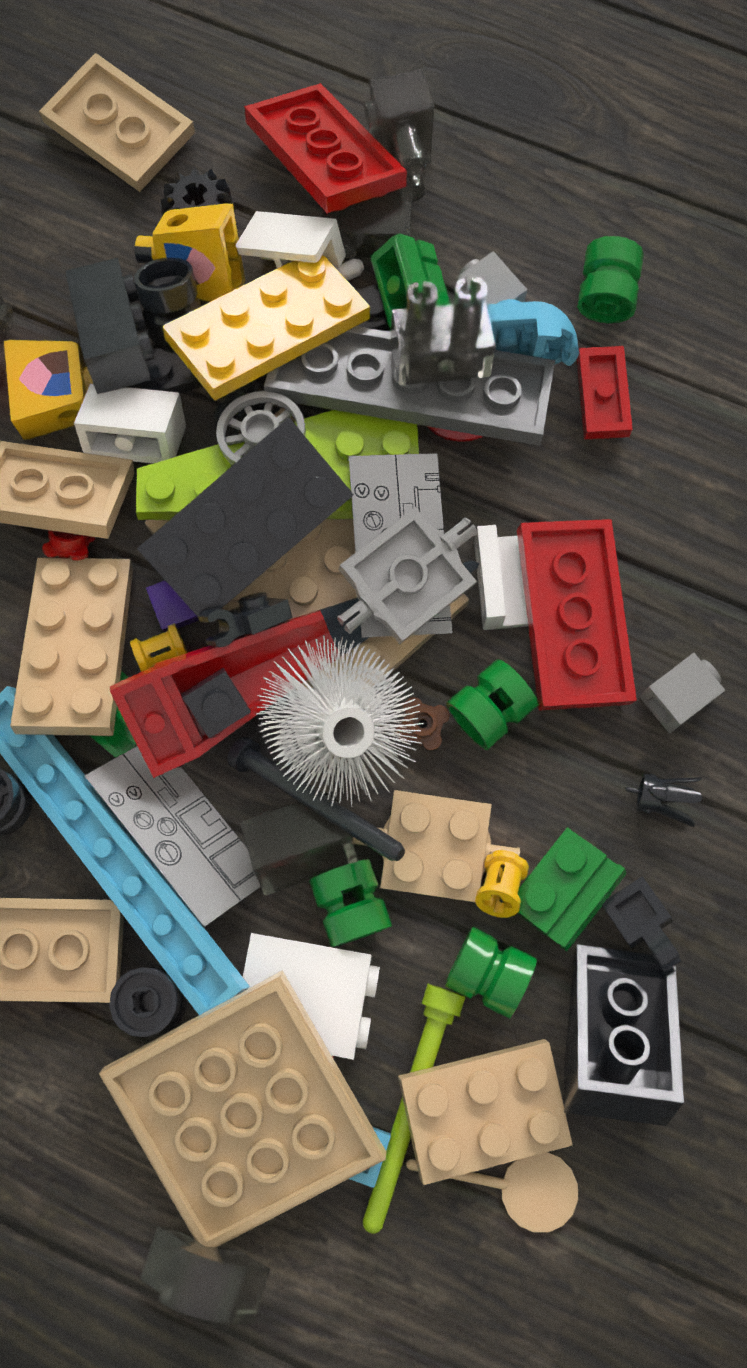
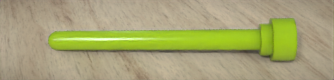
[363,984,466,1234]

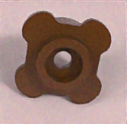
[396,697,450,751]

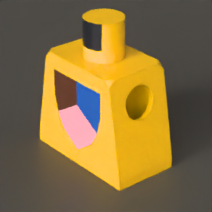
[135,204,246,302]
[4,340,93,440]

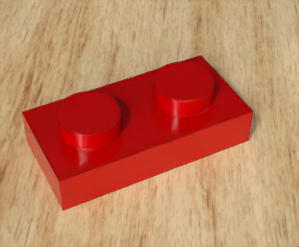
[577,346,633,439]

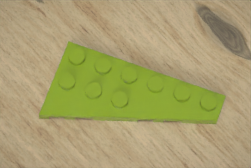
[136,410,419,520]

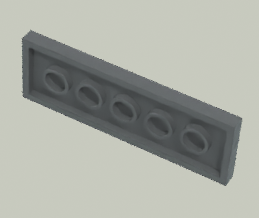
[264,326,555,446]

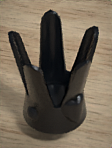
[625,773,702,827]

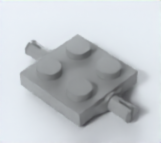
[337,507,477,644]

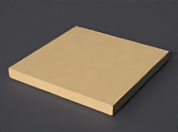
[99,970,386,1254]

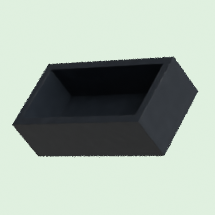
[137,417,354,623]

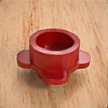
[42,530,96,561]

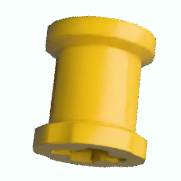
[130,623,188,672]
[475,850,529,918]

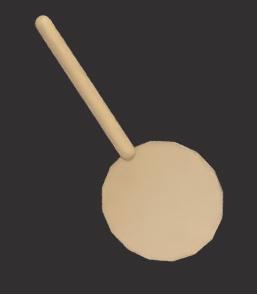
[406,1152,578,1232]

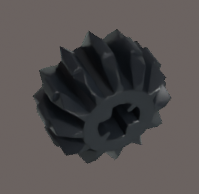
[160,166,236,216]

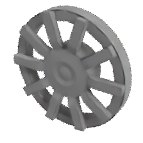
[216,391,306,465]

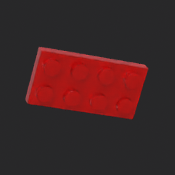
[244,83,407,213]
[517,519,637,711]

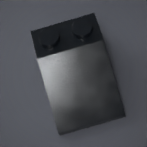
[564,944,684,1126]

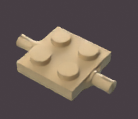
[352,790,520,902]

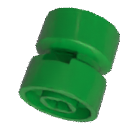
[577,236,644,324]
[446,659,539,750]
[309,859,392,948]
[445,927,537,1019]

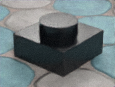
[181,668,251,738]

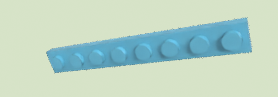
[0,686,250,1015]

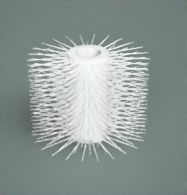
[256,636,424,806]

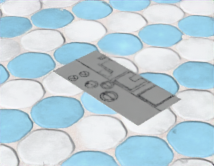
[348,454,452,638]
[85,746,272,927]

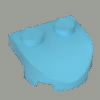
[481,299,579,366]

